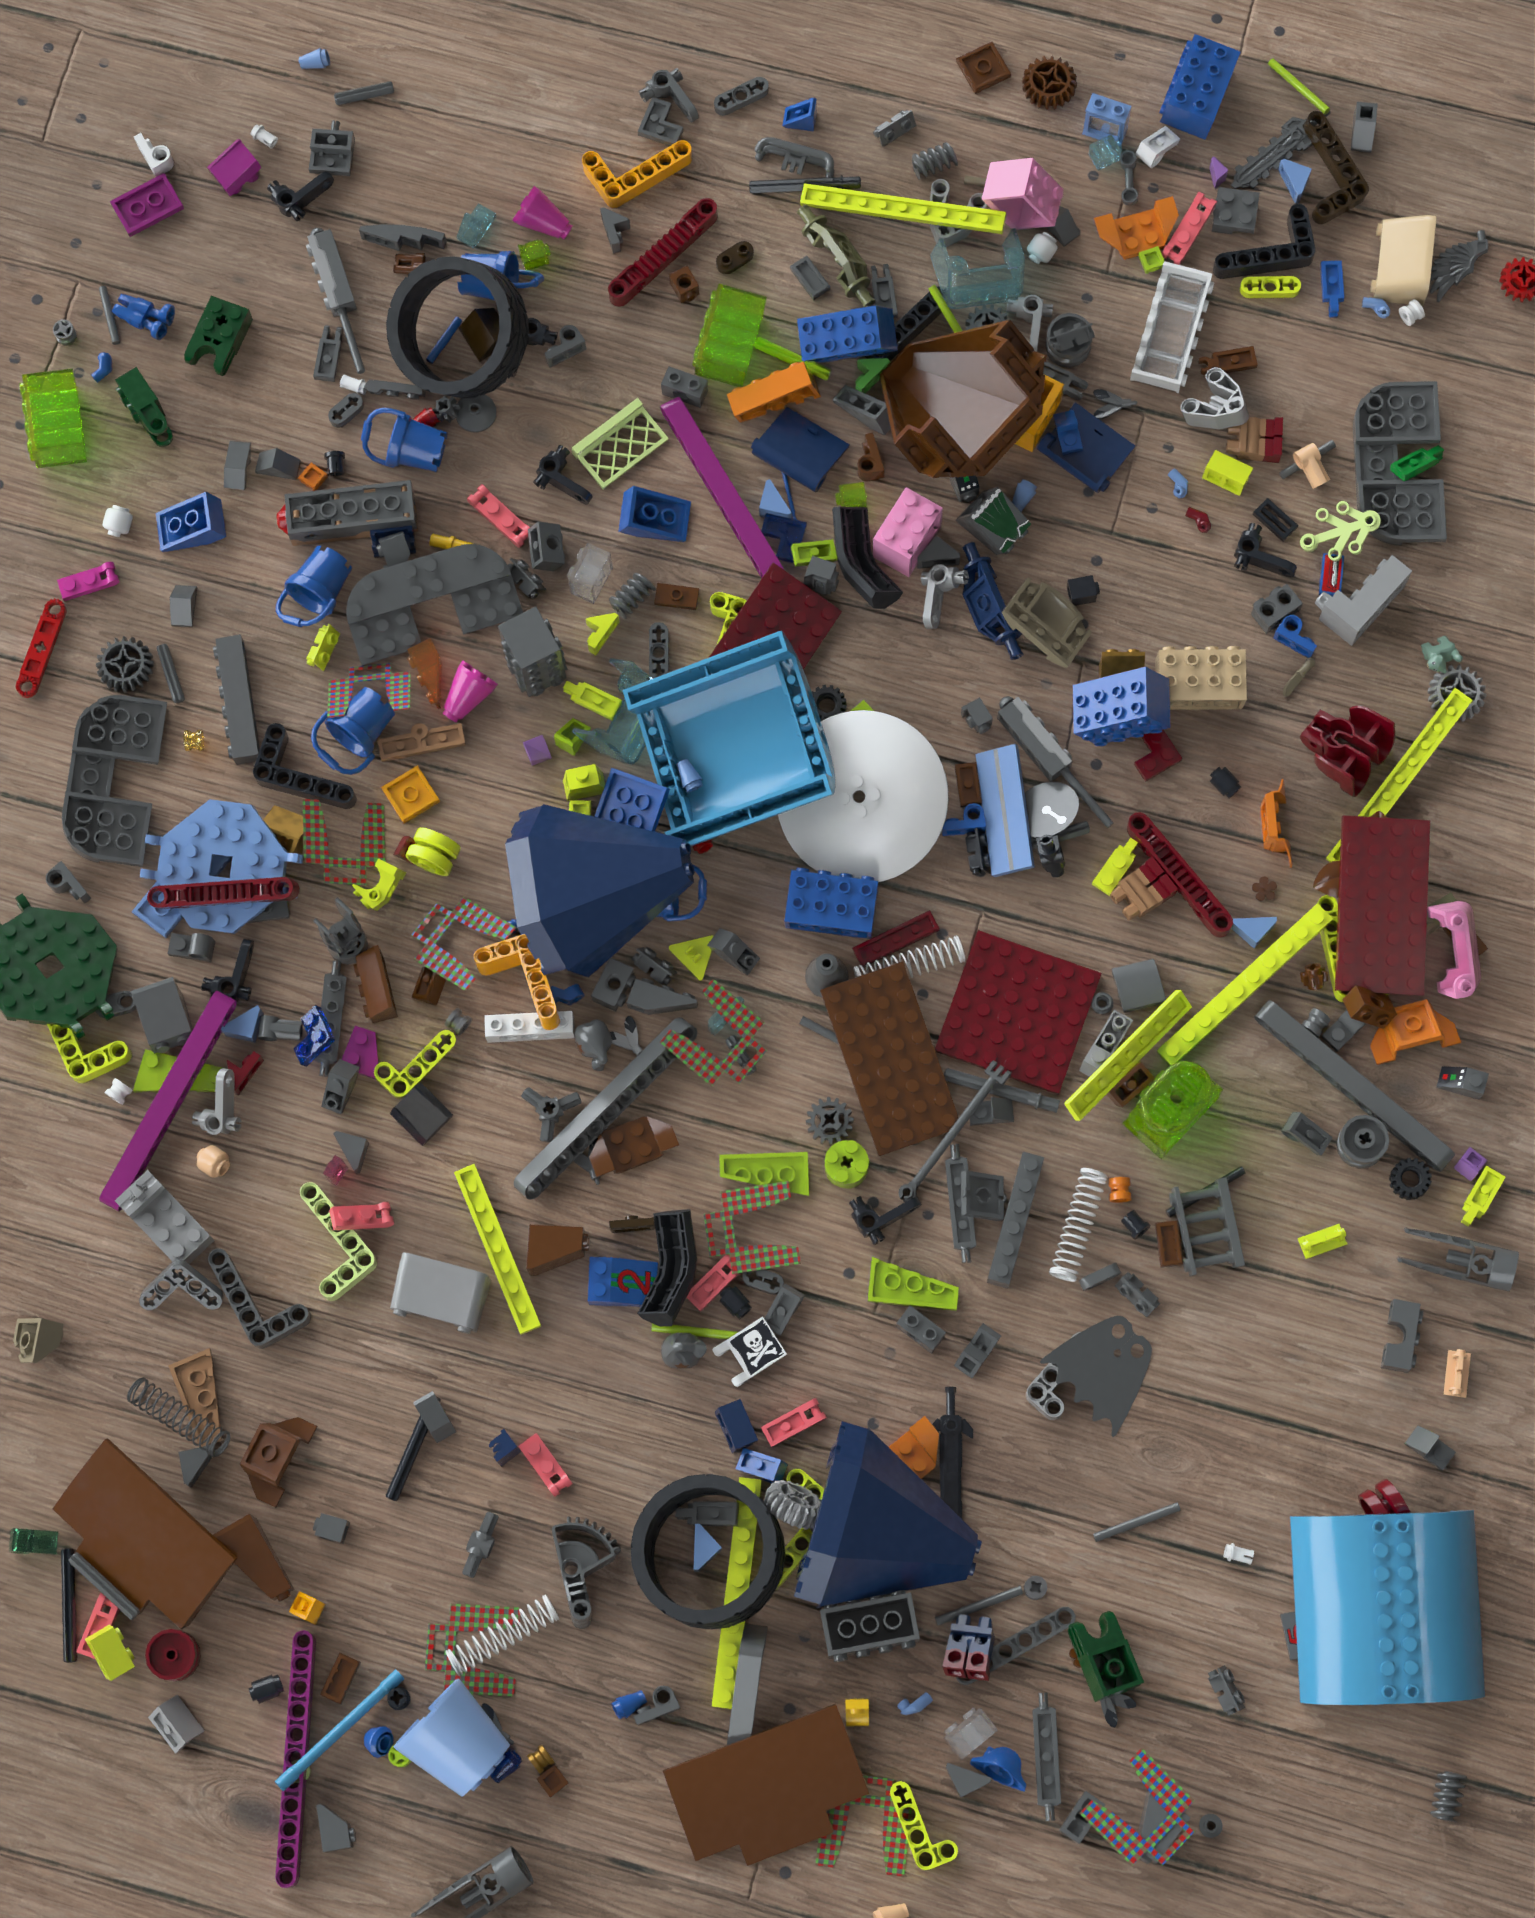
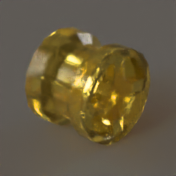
[183,729,204,751]

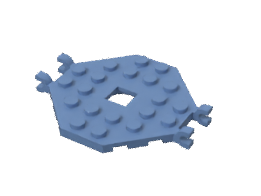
[140,799,304,934]

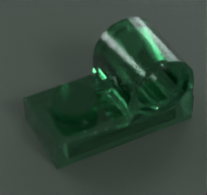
[9,1528,59,1555]

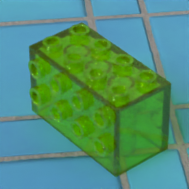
[692,284,767,387]
[19,368,87,468]

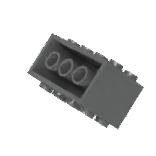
[498,607,568,697]
[820,1590,920,1662]

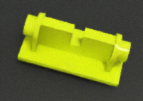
[306,624,340,671]
[1297,1224,1347,1259]

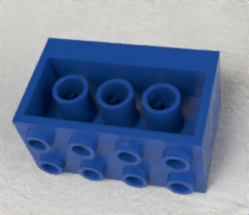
[797,305,898,364]

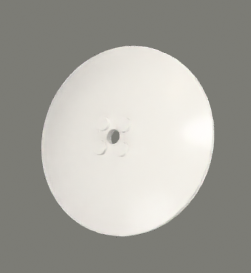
[778,710,949,882]

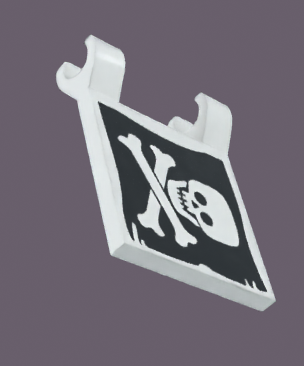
[712,1317,787,1387]

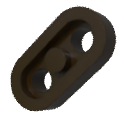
[716,241,754,274]

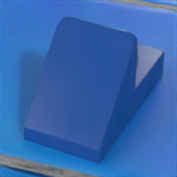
[1053,410,1083,455]

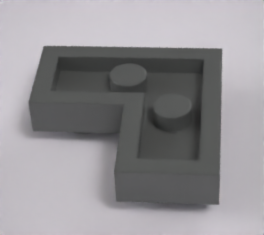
[638,97,683,146]

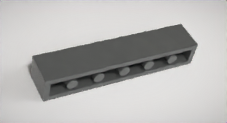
[213,634,260,765]
[987,1152,1044,1289]

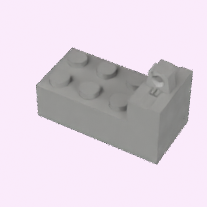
[1315,555,1412,646]
[115,1170,215,1271]

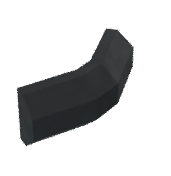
[832,506,903,609]
[637,1209,697,1327]

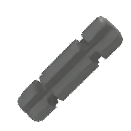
[726,1035,756,1076]

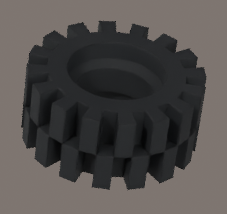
[812,685,846,721]
[1389,1158,1432,1200]

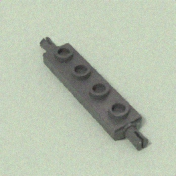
[314,961,347,1077]
[945,1144,976,1263]
[1032,1693,1061,1821]

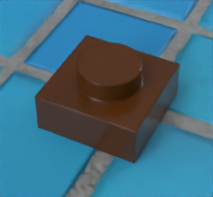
[537,1764,569,1798]

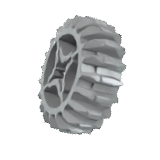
[1427,665,1486,722]
[764,1480,821,1529]

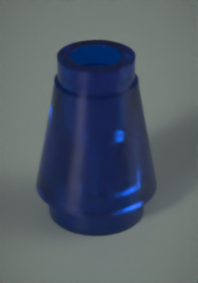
[490,1748,523,1784]

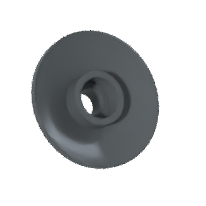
[456,395,497,432]

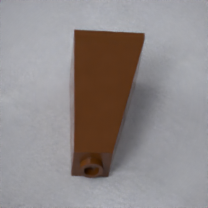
[213,1514,295,1602]

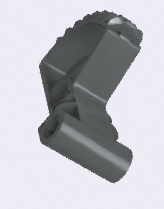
[552,1516,621,1629]

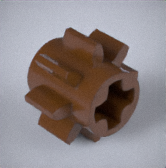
[1300,963,1328,990]

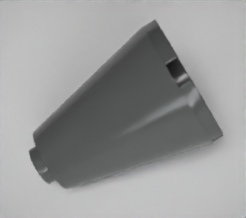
[805,954,849,998]

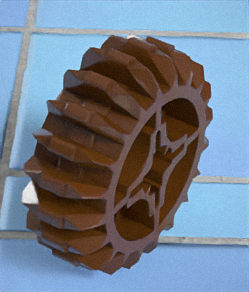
[1022,55,1077,111]

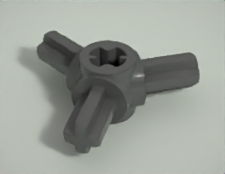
[521,1087,582,1143]

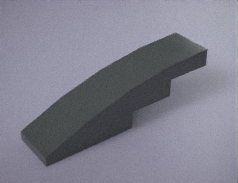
[359,224,447,251]

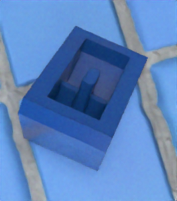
[782,97,817,131]

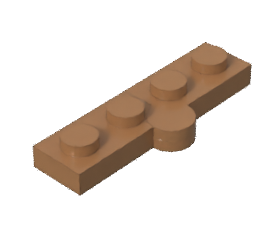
[377,723,466,762]

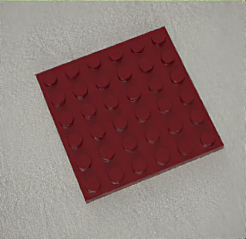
[935,930,1102,1095]

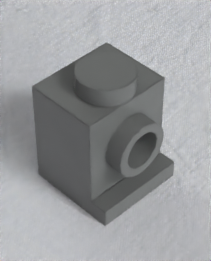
[961,697,993,734]

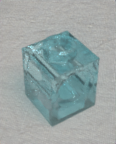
[1088,134,1122,171]

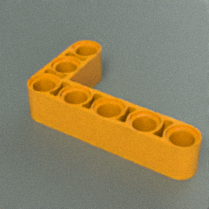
[582,140,692,208]
[474,934,560,1030]

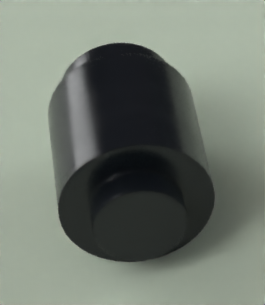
[1210,767,1241,799]
[720,1286,752,1320]
[248,1674,284,1704]

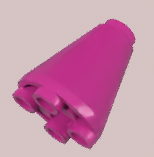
[512,186,573,240]
[442,660,498,723]

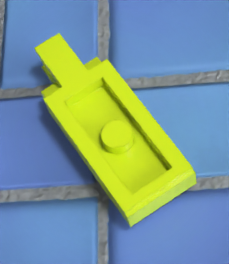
[563,681,622,721]
[1092,838,1138,896]
[1461,1166,1506,1227]

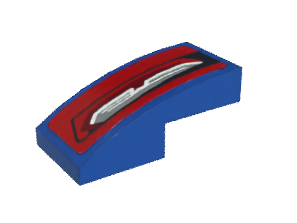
[1318,553,1344,597]

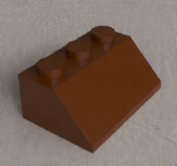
[353,945,398,1023]

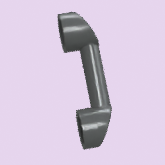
[1120,150,1138,205]

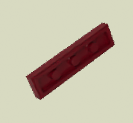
[852,910,940,968]

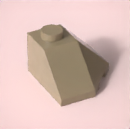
[13,1318,64,1363]

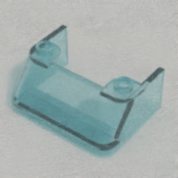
[930,228,1025,309]
[572,658,653,764]

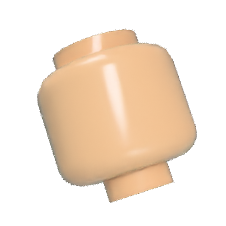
[197,1145,230,1178]

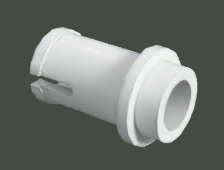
[251,125,278,149]
[340,375,367,395]
[1224,1543,1254,1565]

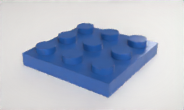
[594,767,670,832]

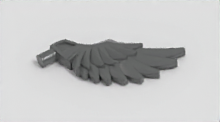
[1430,230,1489,302]

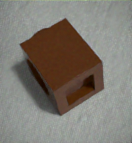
[669,266,700,303]

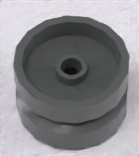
[1046,313,1092,368]
[1336,1115,1389,1169]

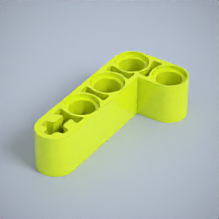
[710,592,746,644]
[374,1030,456,1099]
[890,1781,958,1870]

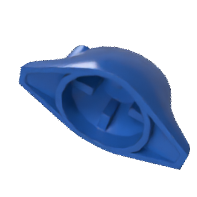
[970,1747,1026,1792]

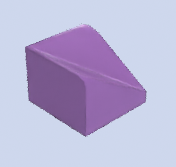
[523,735,552,766]

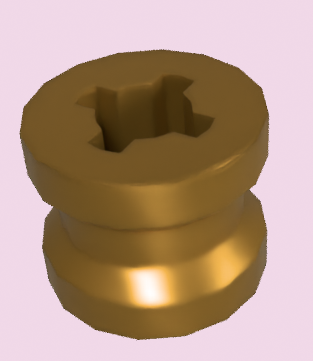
[526,1744,555,1774]

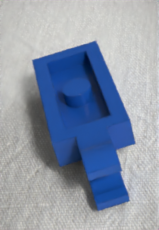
[1320,261,1344,318]

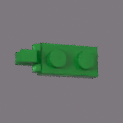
[1390,445,1444,482]

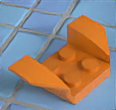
[1094,196,1179,260]
[1260,779,1292,868]
[1370,999,1461,1065]
[889,1416,939,1479]

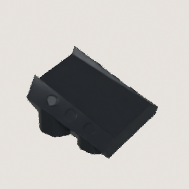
[390,1083,453,1146]

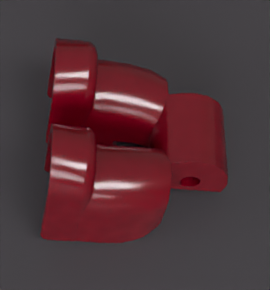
[1300,706,1395,797]

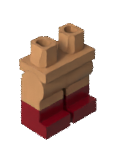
[1226,417,1283,463]
[1110,856,1178,921]

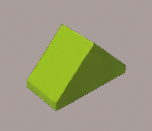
[554,718,591,756]

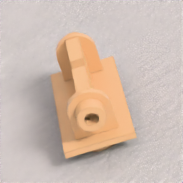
[1443,1349,1471,1398]

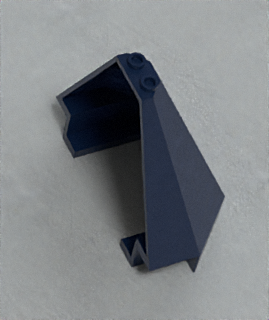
[505,804,695,978]
[794,1421,982,1609]

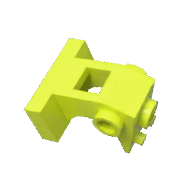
[352,858,407,911]

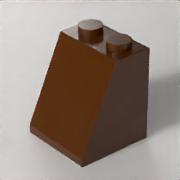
[526,1224,590,1276]

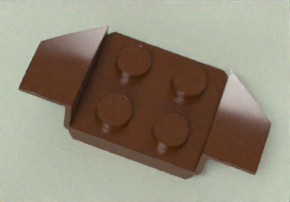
[589,1116,679,1177]
[240,1417,318,1508]

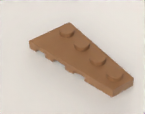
[168,1348,222,1447]

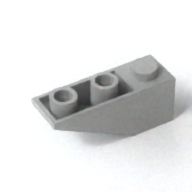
[1079,1009,1133,1077]

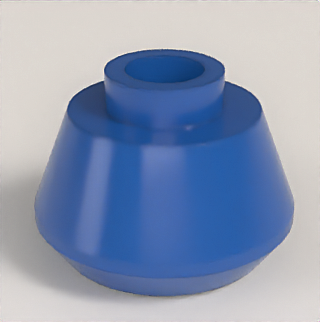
[364,1726,394,1758]

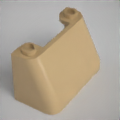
[1370,215,1436,306]

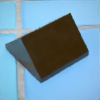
[458,308,500,362]

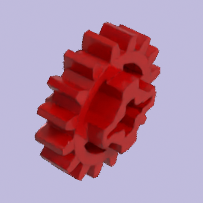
[1499,257,1535,303]

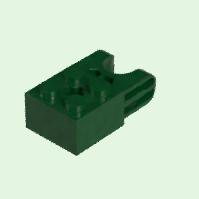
[184,295,253,376]
[1068,1611,1144,1702]

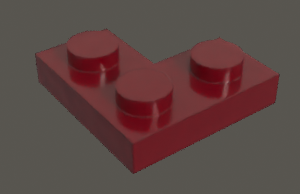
[1134,730,1182,782]

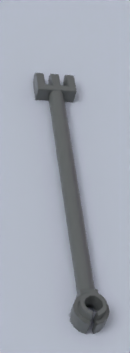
[898,1060,1012,1202]

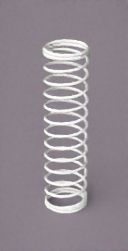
[853,935,965,978]
[1049,1168,1108,1282]
[446,1594,559,1676]

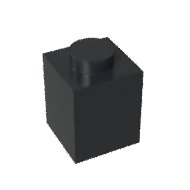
[1067,575,1100,606]

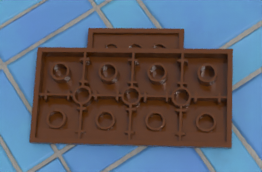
[53,1438,237,1629]
[663,1703,869,1866]

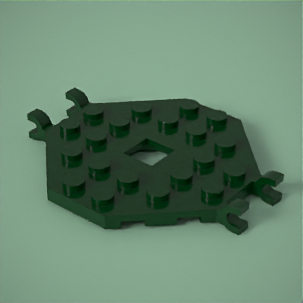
[0,893,118,1040]

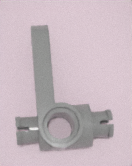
[1006,295,1053,352]
[921,564,969,629]
[192,1068,241,1135]

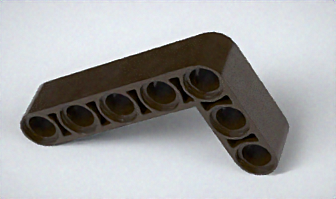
[1303,111,1369,224]

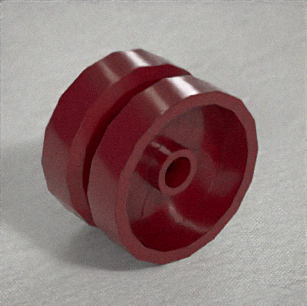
[1358,1479,1411,1515]
[145,1629,201,1682]

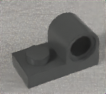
[544,325,587,368]
[46,861,91,904]
[167,933,215,962]
[1321,1010,1367,1052]
[1281,1112,1333,1156]
[764,1284,805,1335]
[634,1685,681,1726]

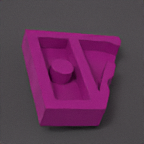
[341,1026,380,1080]

